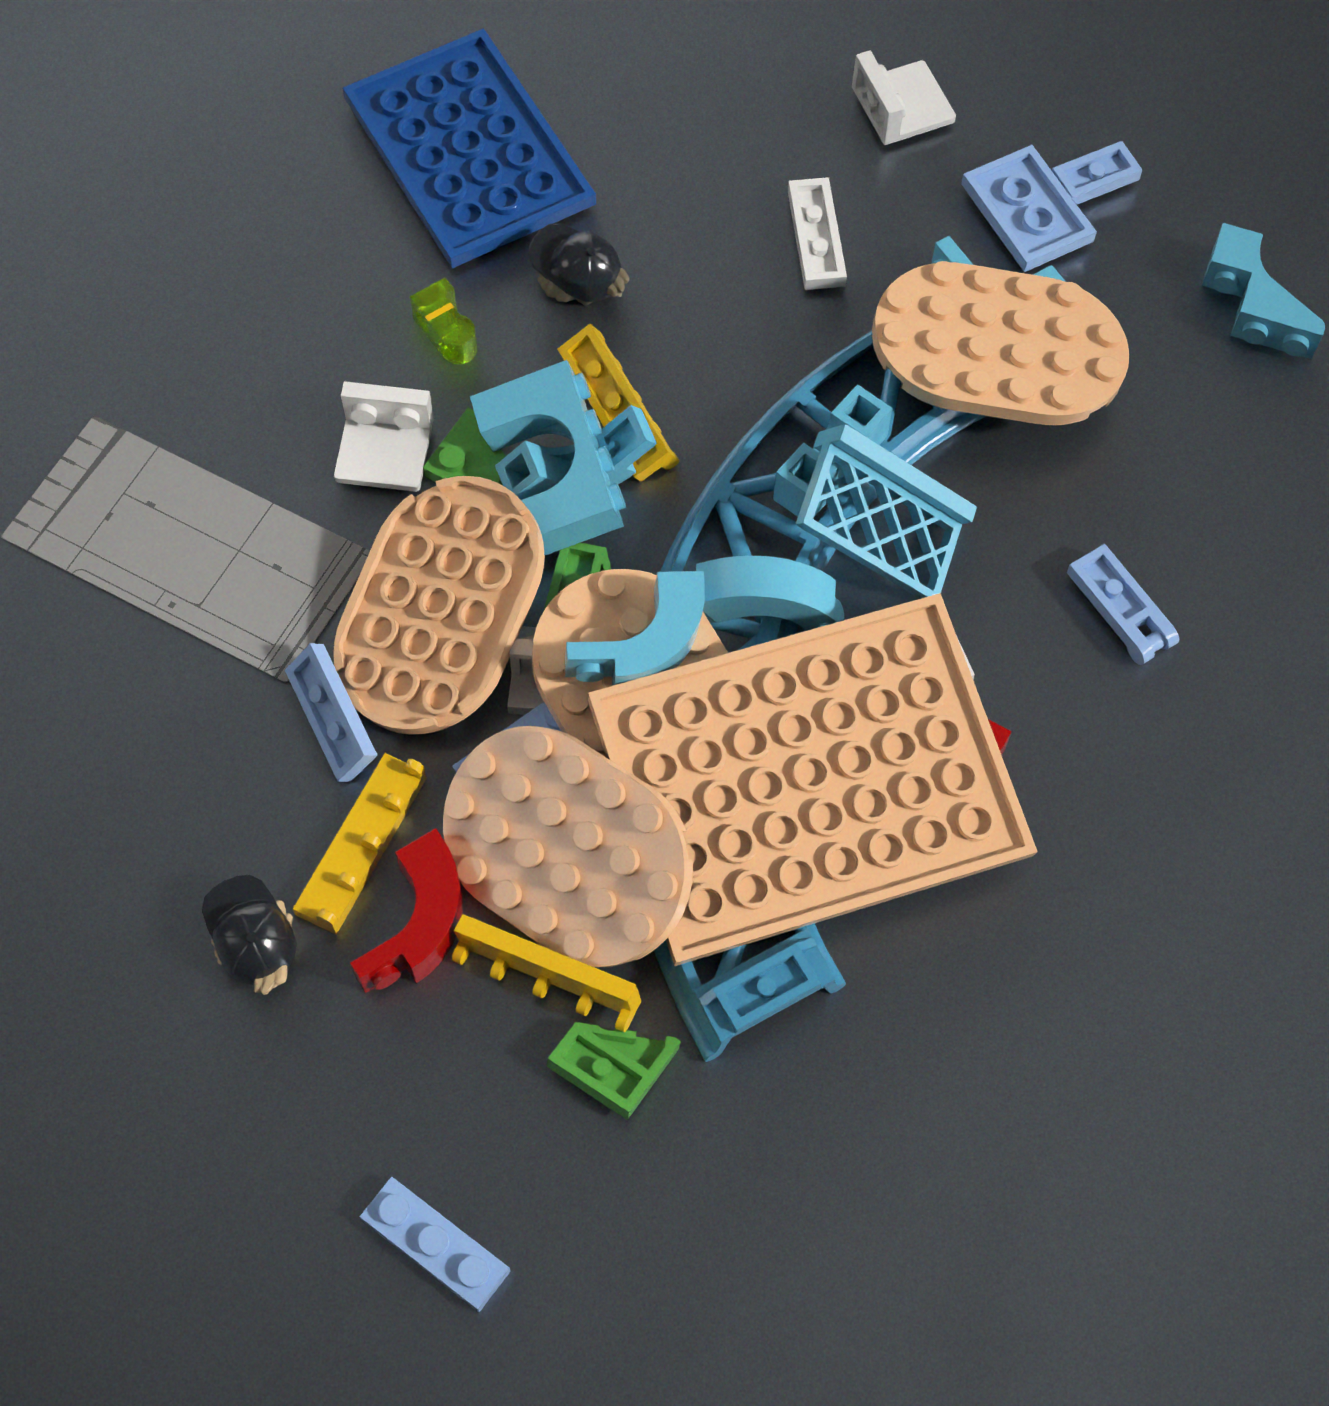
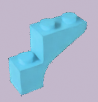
[1202,223,1325,359]

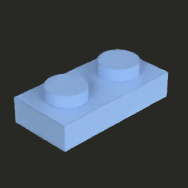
[1052,141,1142,205]

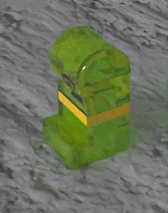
[410,277,477,364]

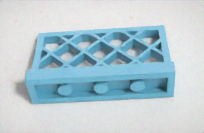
[795,424,977,599]

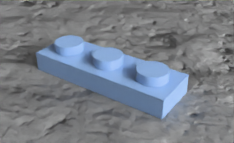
[285,643,378,782]
[359,1176,511,1313]

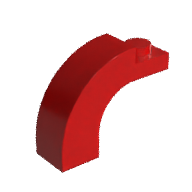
[350,828,463,993]

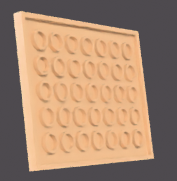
[587,593,1038,966]

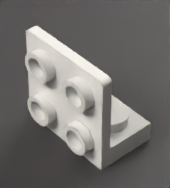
[852,50,956,145]
[334,381,434,492]

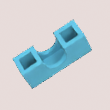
[773,384,893,518]

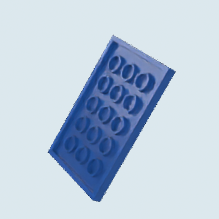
[343,28,596,268]

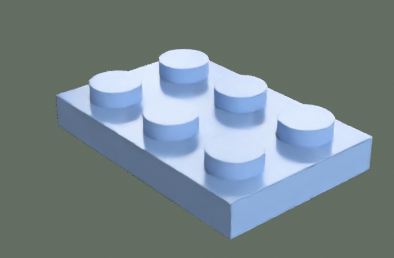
[961,145,1097,272]

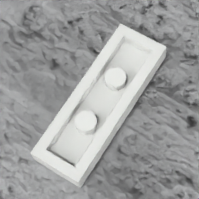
[788,177,847,290]

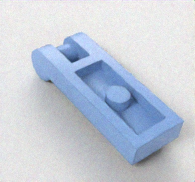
[1067,544,1179,665]

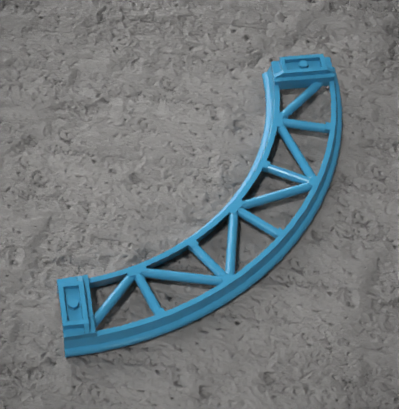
[654,330,986,1062]

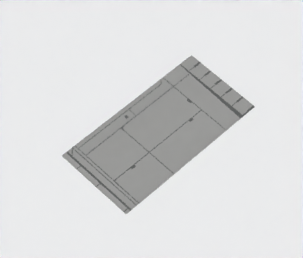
[1,416,370,682]

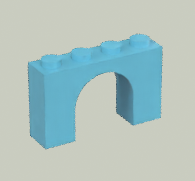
[470,360,626,555]

